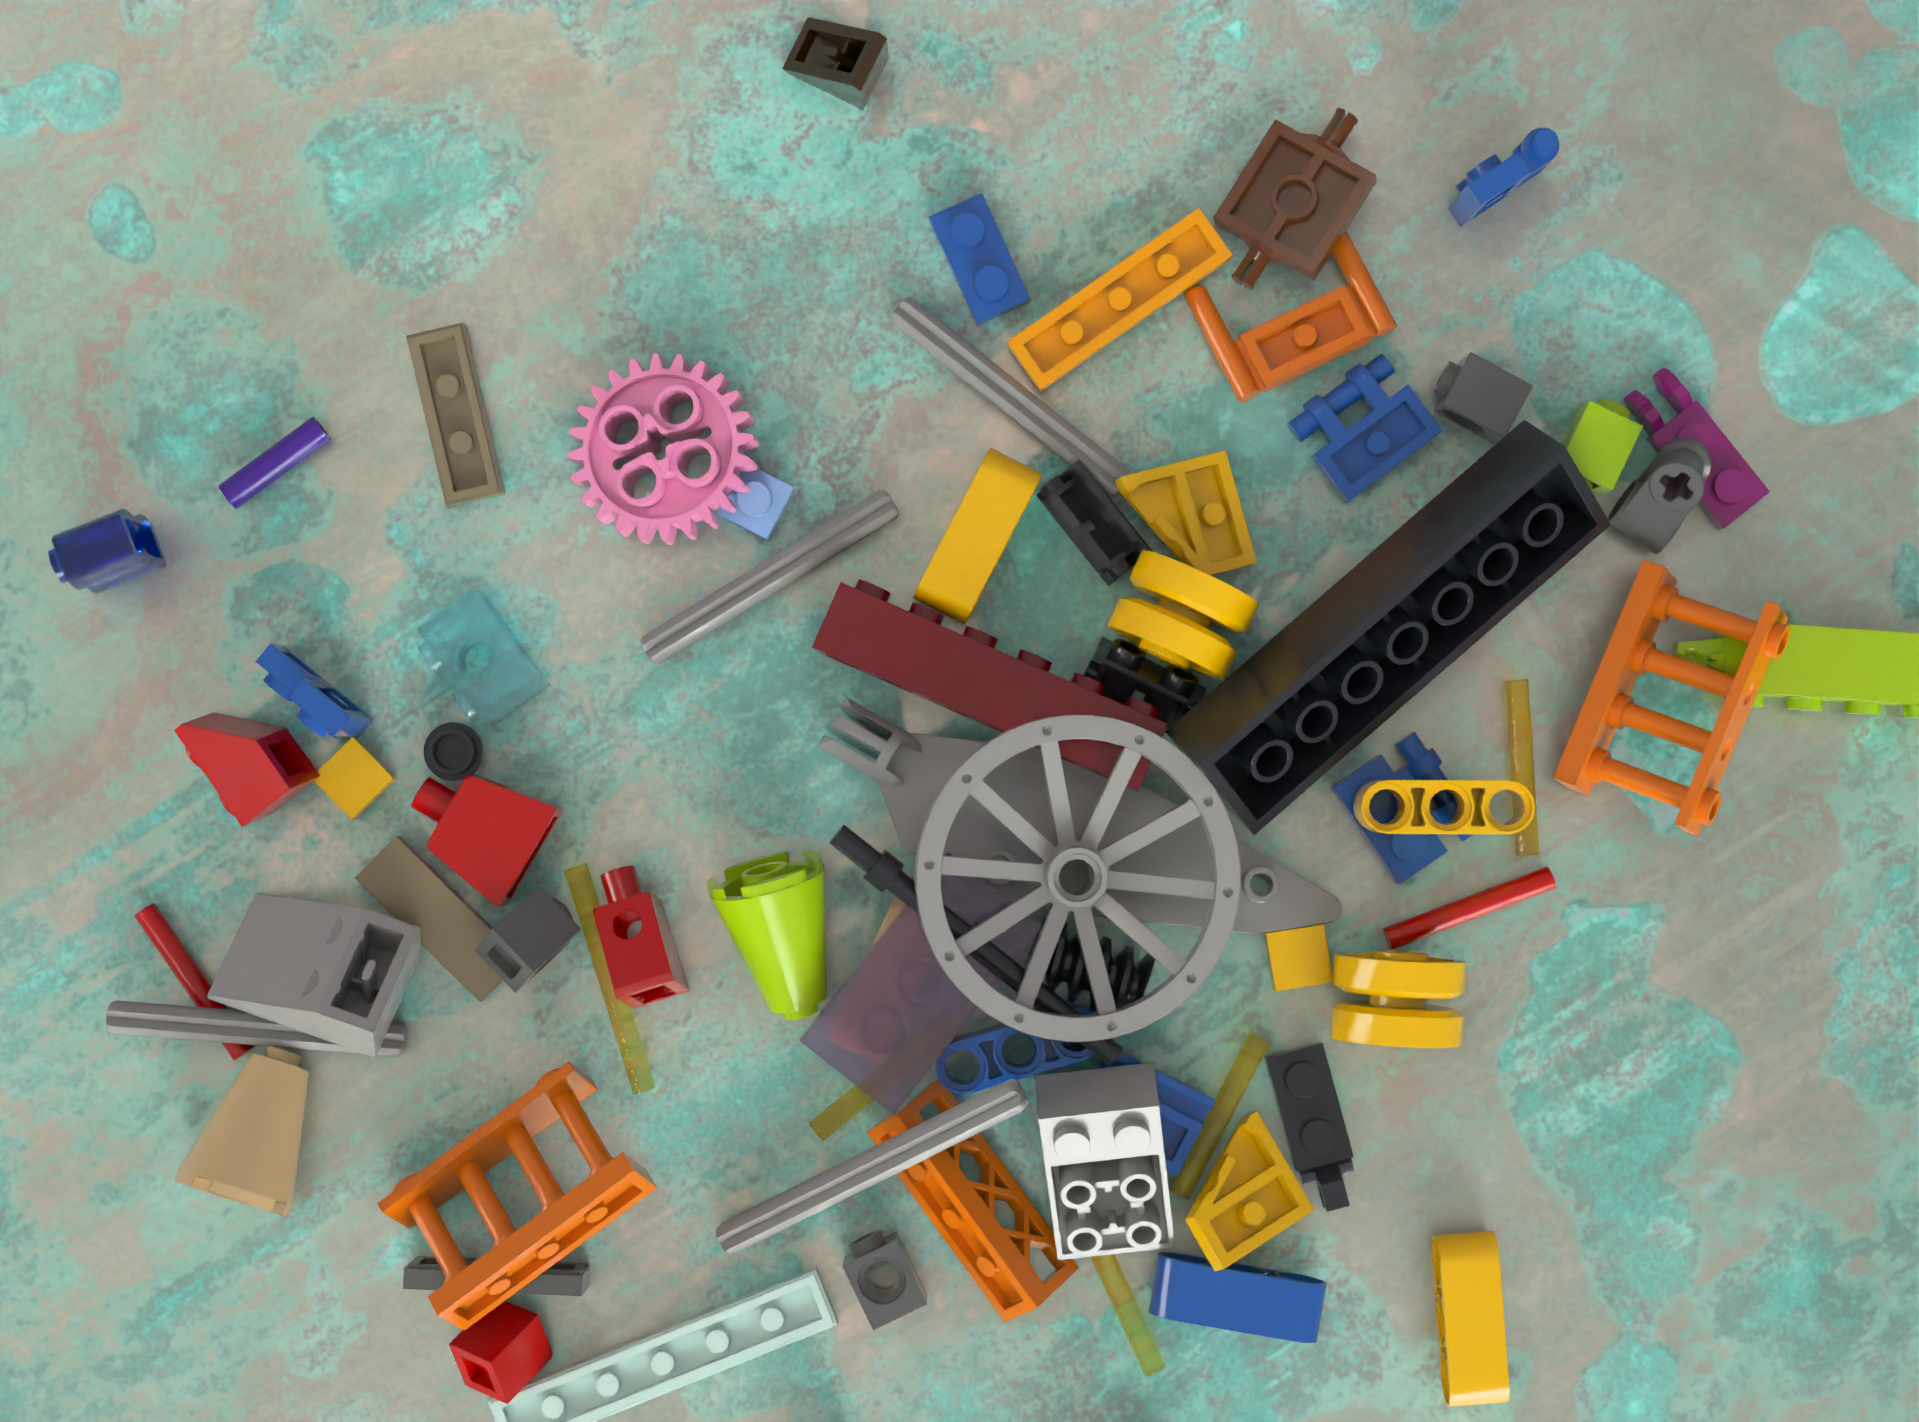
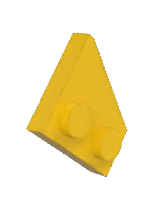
[1115,450,1257,576]
[1185,1111,1314,1272]

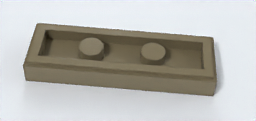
[406,322,506,508]
[355,836,503,1002]

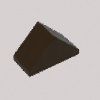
[782,17,889,110]

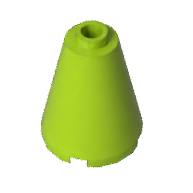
[707,850,827,1020]

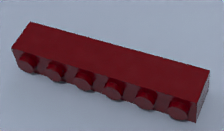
[812,579,1168,792]

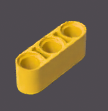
[913,448,1043,625]
[1353,780,1535,834]
[1432,1231,1509,1406]

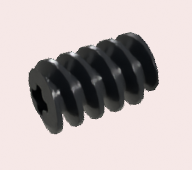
[1024,915,1155,1012]

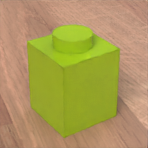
[1561,398,1643,495]

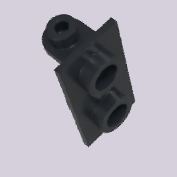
[1036,459,1152,586]
[1083,637,1206,730]

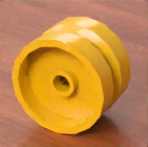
[1106,550,1259,680]
[1330,950,1466,1048]

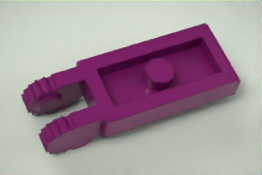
[1624,367,1770,530]

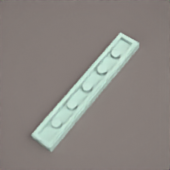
[487,1267,838,1422]

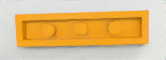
[1007,208,1233,392]

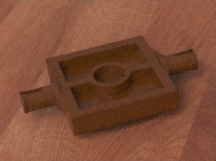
[1213,108,1377,290]

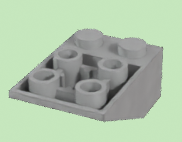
[207,893,421,1058]
[1035,1062,1175,1260]

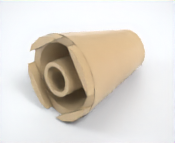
[174,1046,309,1217]

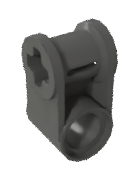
[1608,438,1712,554]

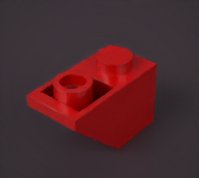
[174,712,320,827]

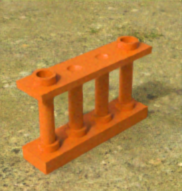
[1553,559,1791,837]
[377,1062,657,1331]

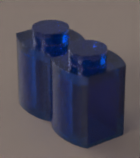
[48,509,167,594]

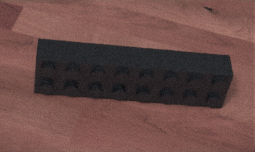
[1165,419,1611,835]

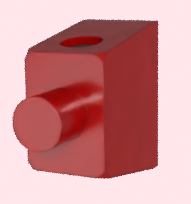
[411,774,564,907]
[593,865,690,1009]

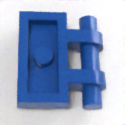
[1448,128,1559,227]
[1287,354,1443,503]
[1330,731,1474,884]

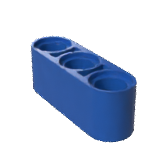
[936,1004,1095,1094]
[1148,1252,1327,1343]

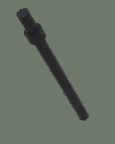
[829,824,1123,1066]

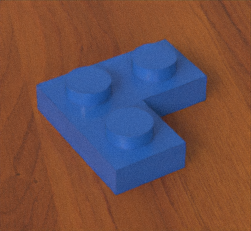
[255,643,374,739]

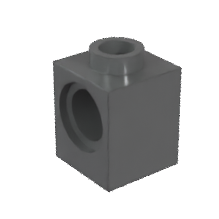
[1433,352,1533,444]
[475,887,581,993]
[842,1230,927,1331]

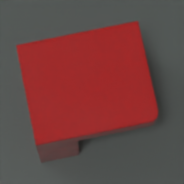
[449,1301,553,1404]

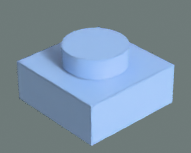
[715,469,795,541]

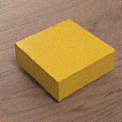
[314,737,397,819]
[1264,924,1333,992]

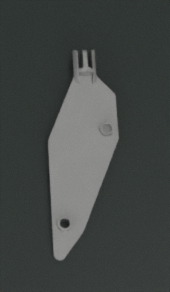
[817,697,1342,934]

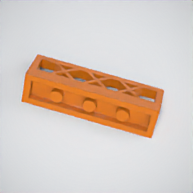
[866,1079,1079,1322]

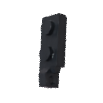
[1264,1041,1355,1212]

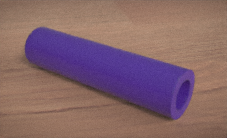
[218,416,331,509]

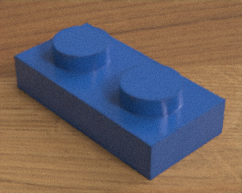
[929,193,1030,326]

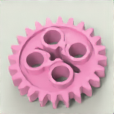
[567,353,759,545]

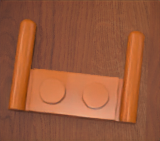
[1185,231,1397,403]

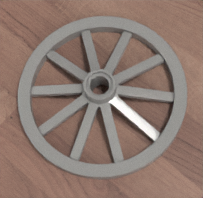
[915,715,1241,1042]

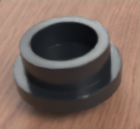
[424,722,484,781]

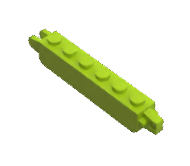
[1671,624,1919,718]

